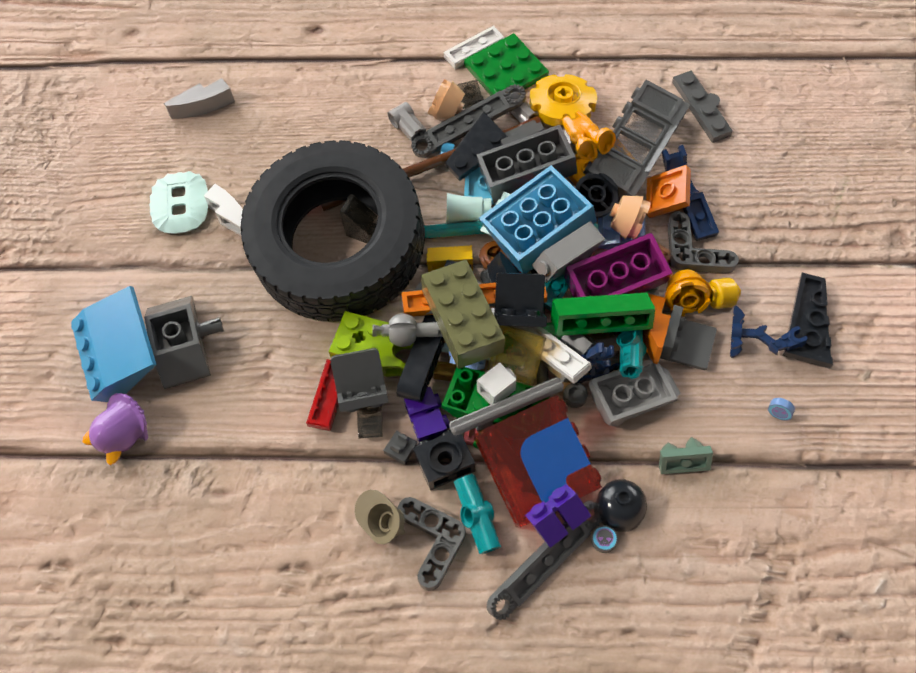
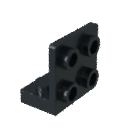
[494,273,547,327]

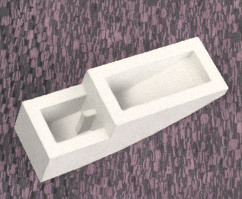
[204,184,243,236]

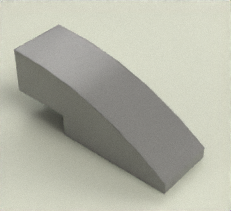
[164,78,235,119]

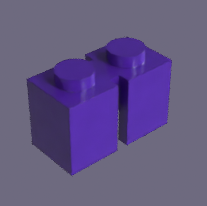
[403,386,450,442]
[525,484,591,548]

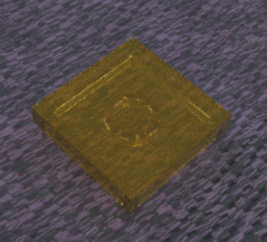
[487,325,546,386]

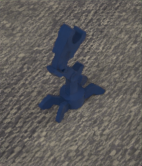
[730,306,808,358]
[576,342,620,384]

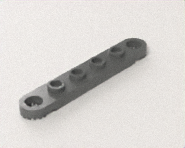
[411,84,526,158]
[487,501,602,620]

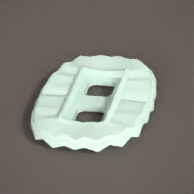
[149,171,208,234]

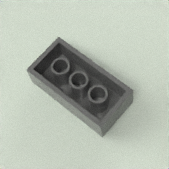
[477,125,578,203]

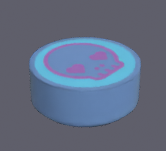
[768,398,795,420]

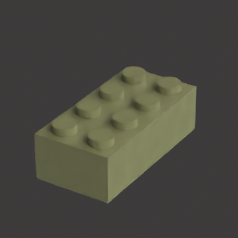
[421,259,505,369]

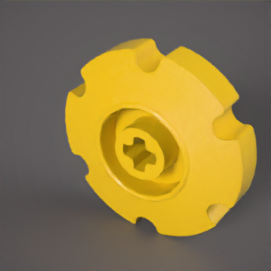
[529,74,597,126]

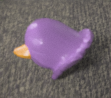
[82,393,148,466]

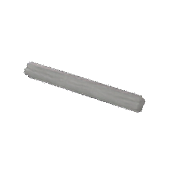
[449,377,564,436]

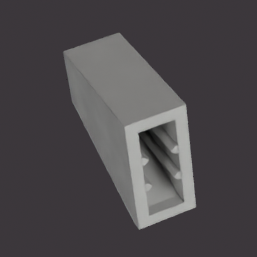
[532,221,605,283]

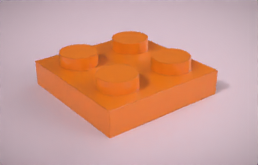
[646,165,691,218]

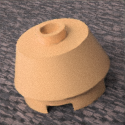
[427,79,465,121]
[610,195,651,239]

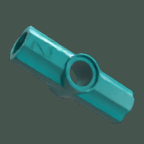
[616,330,647,379]
[454,474,501,555]

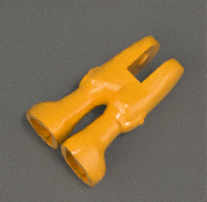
[562,111,616,161]

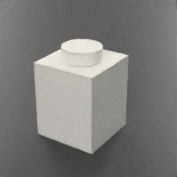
[477,363,516,405]

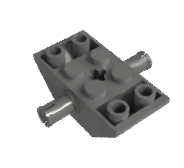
[144,296,224,389]

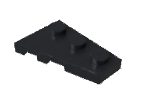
[446,112,508,181]

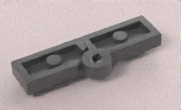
[672,70,732,143]

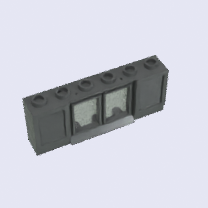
[583,80,690,203]

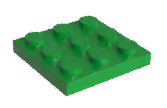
[464,33,549,96]

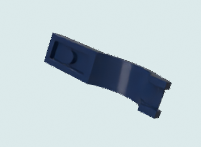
[662,145,719,242]

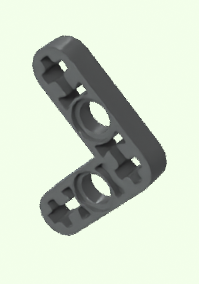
[667,211,739,273]
[398,497,466,591]

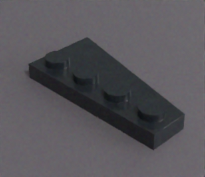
[783,272,833,369]

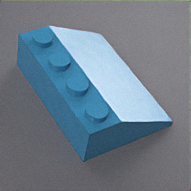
[479,165,597,274]
[71,286,156,402]

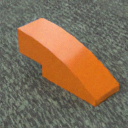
[643,293,671,364]

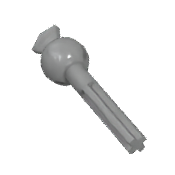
[372,313,443,347]

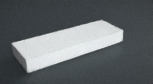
[444,26,505,70]

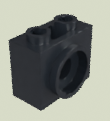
[413,430,476,491]

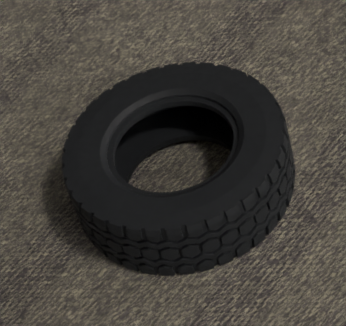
[240,140,425,322]

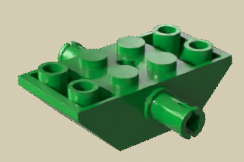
[442,363,550,451]

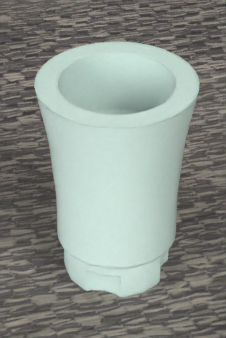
[446,193,491,224]

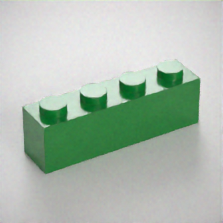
[551,293,656,336]

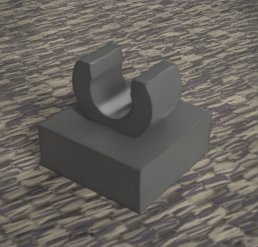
[383,430,418,465]

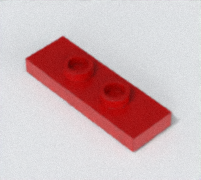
[306,359,339,431]

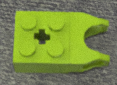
[328,311,414,377]

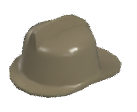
[355,490,405,545]

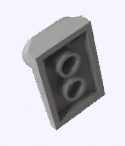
[589,359,680,427]

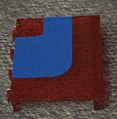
[473,395,602,528]

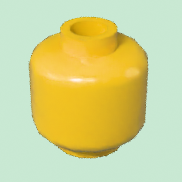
[709,278,741,309]

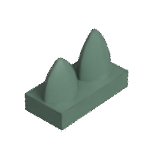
[659,437,713,474]

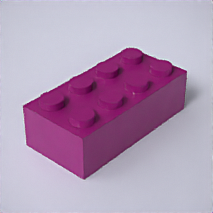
[564,233,672,297]

